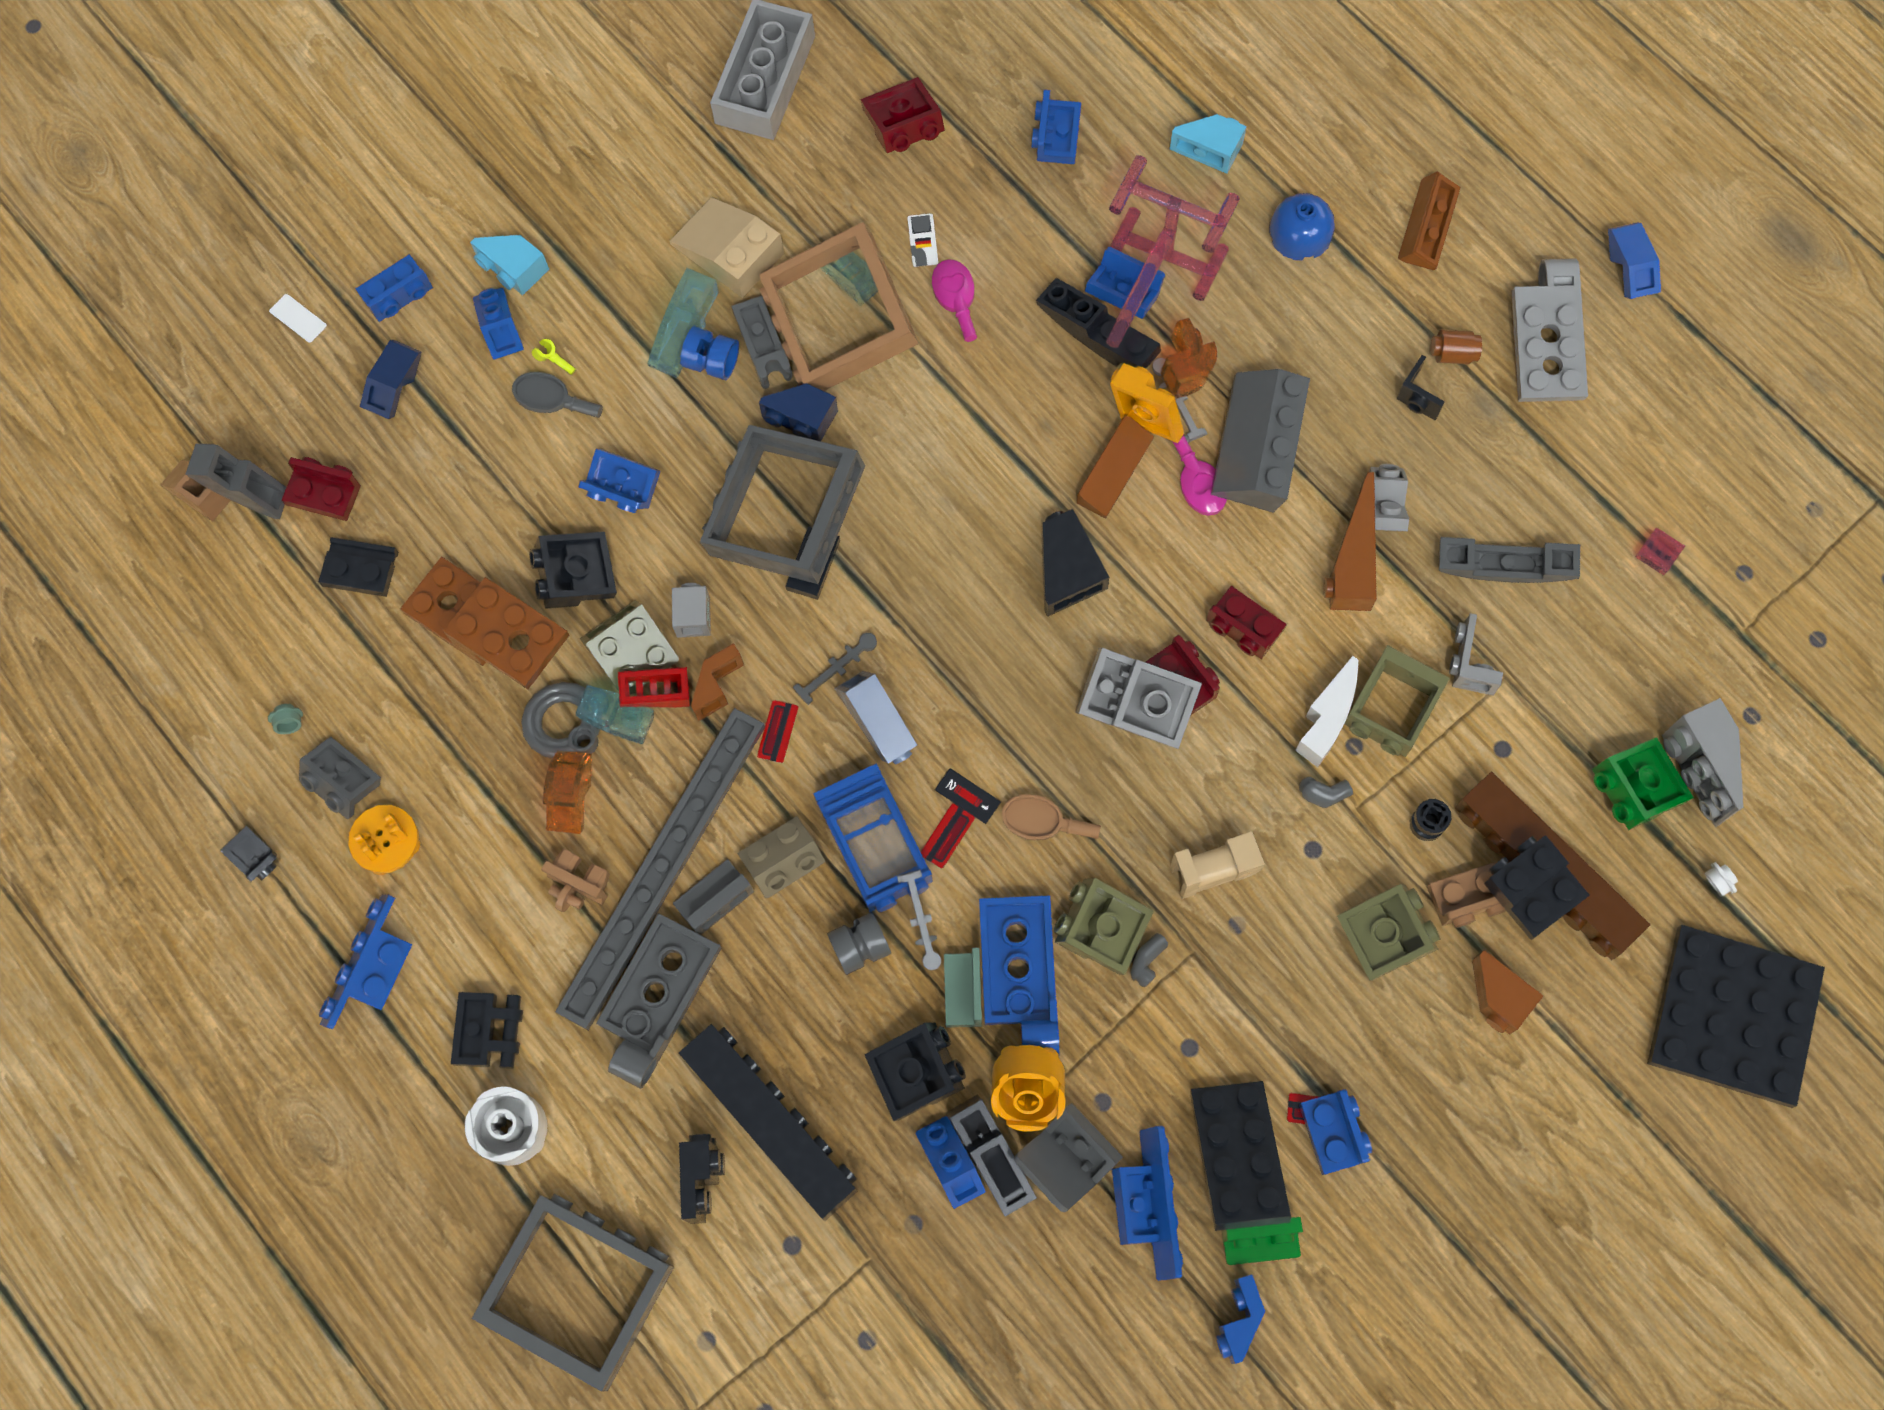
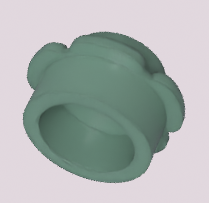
[268,704,303,735]

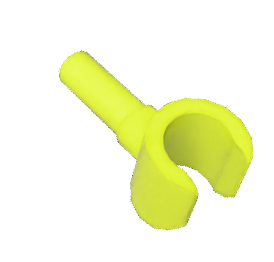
[532,339,576,375]

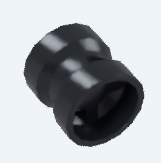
[1410,799,1452,841]

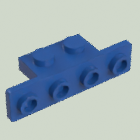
[319,894,412,1030]
[1112,1126,1183,1281]

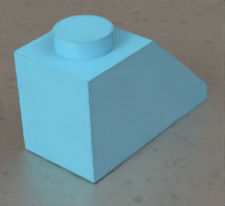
[1170,114,1247,174]

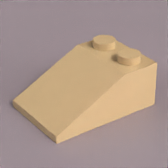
[670,197,784,298]

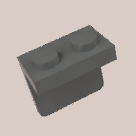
[1014,1103,1123,1212]

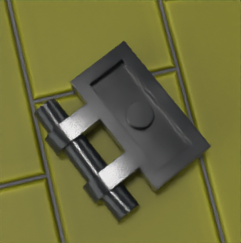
[451,992,523,1069]

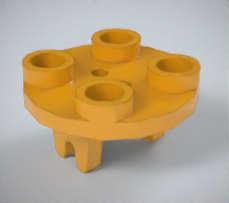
[348,805,420,875]

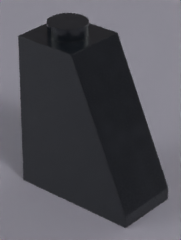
[1042,509,1110,617]

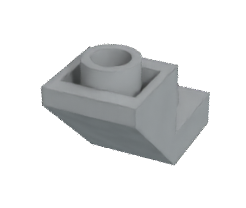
[1370,464,1409,531]

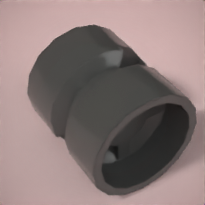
[827,912,892,975]

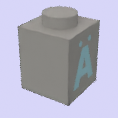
[672,583,711,638]

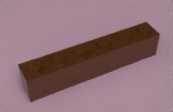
[1455,771,1651,961]

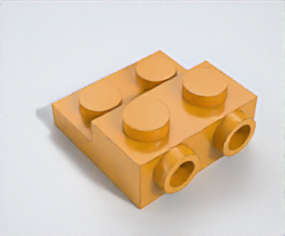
[1110,363,1184,443]

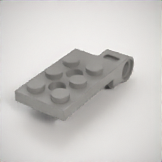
[1511,258,1588,402]

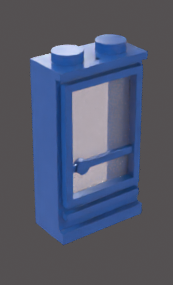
[813,763,933,912]

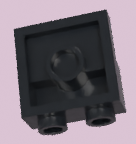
[529,532,617,609]
[1484,835,1590,940]
[864,1022,966,1121]
[679,1134,725,1224]

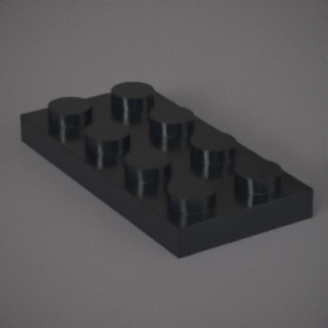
[1190,1081,1291,1231]

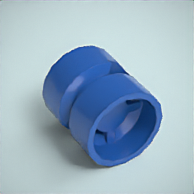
[680,326,739,381]

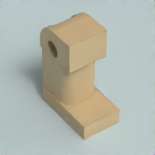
[1170,831,1265,899]

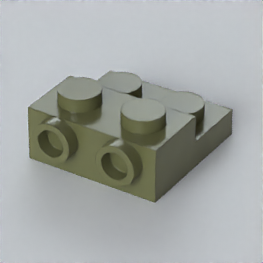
[1054,878,1154,975]
[1337,884,1441,981]

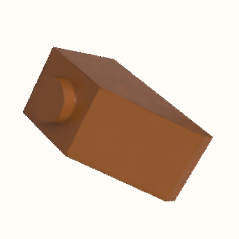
[1472,950,1543,1035]

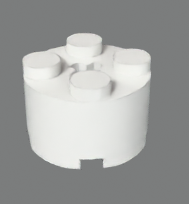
[465,1087,547,1166]

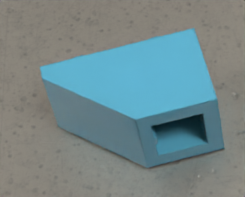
[470,235,549,295]

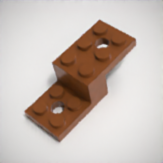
[400,556,570,690]

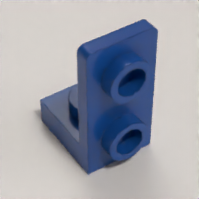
[473,288,524,360]
[916,1116,986,1209]

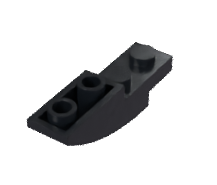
[1036,278,1161,369]

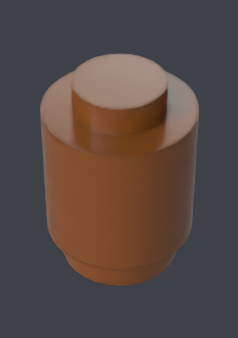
[1430,330,1482,364]

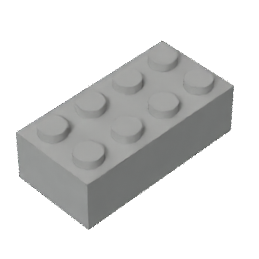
[710,0,815,140]

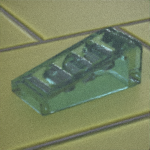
[820,252,878,306]

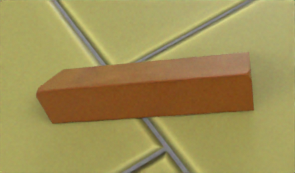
[1398,171,1461,270]
[1077,415,1154,519]

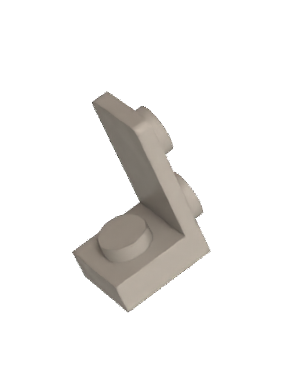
[1449,613,1503,695]

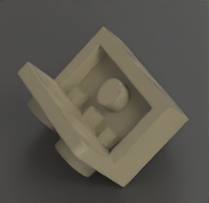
[737,816,825,898]

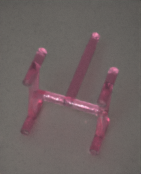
[1106,155,1240,348]

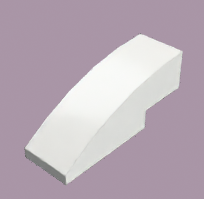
[1296,656,1358,768]

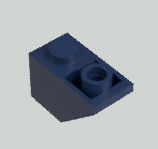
[759,383,838,442]

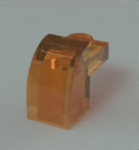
[1160,318,1217,399]
[543,750,592,834]

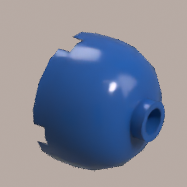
[1269,193,1335,260]

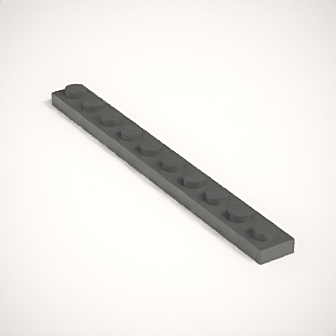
[555,708,765,1031]

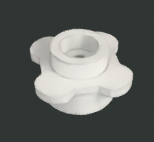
[1704,862,1738,897]

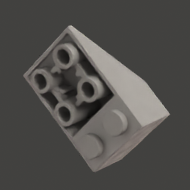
[1662,698,1743,827]

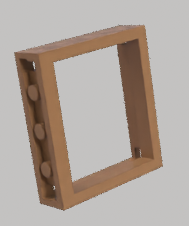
[759,222,919,391]

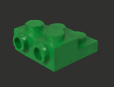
[1592,737,1694,831]

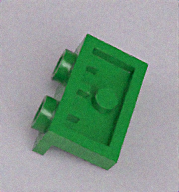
[1221,1217,1303,1265]

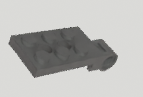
[596,913,722,1089]

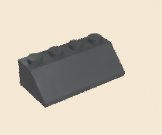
[1211,369,1310,513]

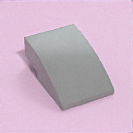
[1075,648,1202,749]

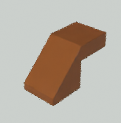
[691,643,744,721]

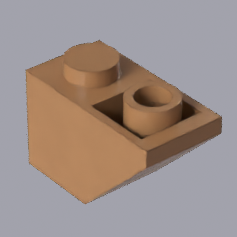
[161,460,231,522]

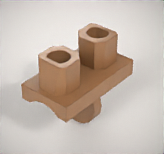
[541,849,610,912]

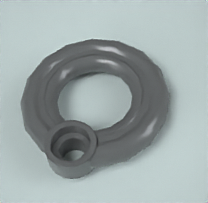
[521,682,602,759]

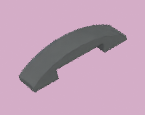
[1439,537,1581,583]

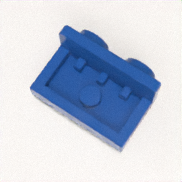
[1032,90,1081,164]
[1085,247,1165,319]
[578,449,660,513]

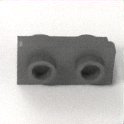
[299,737,381,819]

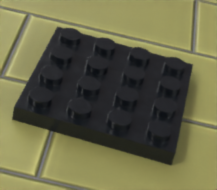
[1647,925,1825,1108]

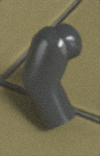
[1299,777,1353,808]
[1130,933,1168,987]

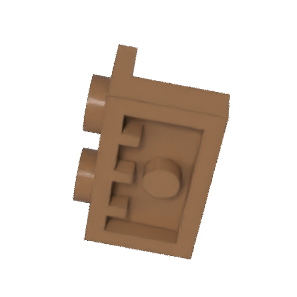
[1427,862,1506,928]

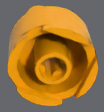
[991,1045,1065,1131]

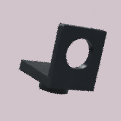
[1397,355,1445,420]

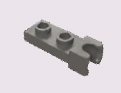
[731,296,793,389]

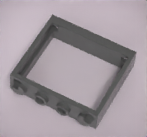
[700,425,865,584]
[471,1193,674,1392]

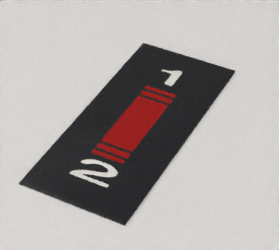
[935,768,1001,824]

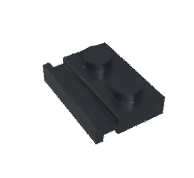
[318,537,399,597]

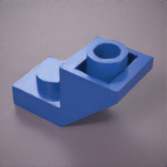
[1608,222,1661,299]
[1216,1274,1265,1364]

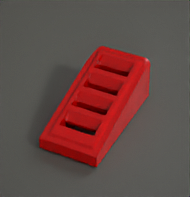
[618,667,690,708]

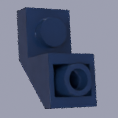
[360,339,422,419]

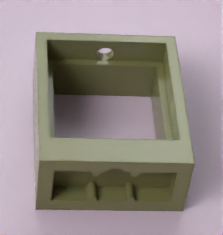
[1344,645,1450,757]

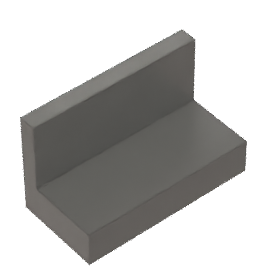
[673,859,754,935]

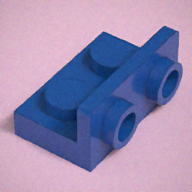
[355,254,433,322]
[1299,1089,1372,1175]

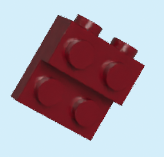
[860,77,945,153]

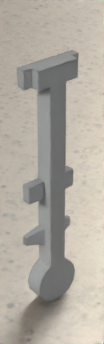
[1152,358,1208,442]

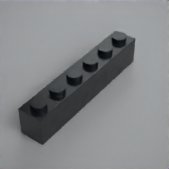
[679,1024,858,1221]

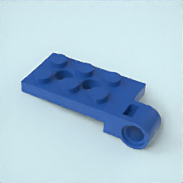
[979,896,1059,1055]

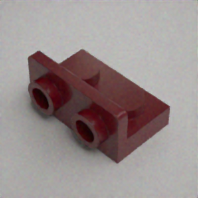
[282,457,361,521]
[1206,586,1287,660]
[1145,634,1220,716]

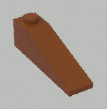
[1324,472,1377,611]

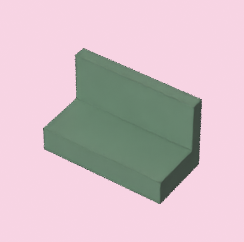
[944,948,982,1028]

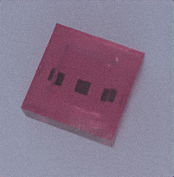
[1635,528,1685,575]

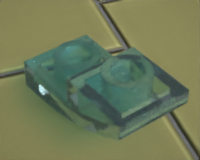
[576,685,654,744]

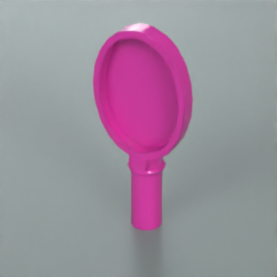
[932,260,977,342]
[1172,434,1227,516]

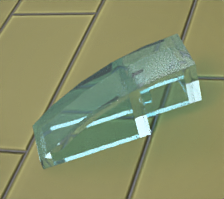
[647,268,719,378]

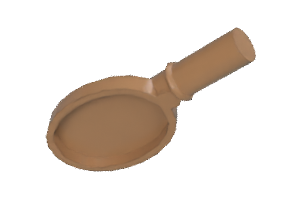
[1002,794,1101,841]

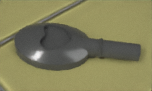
[512,372,603,418]

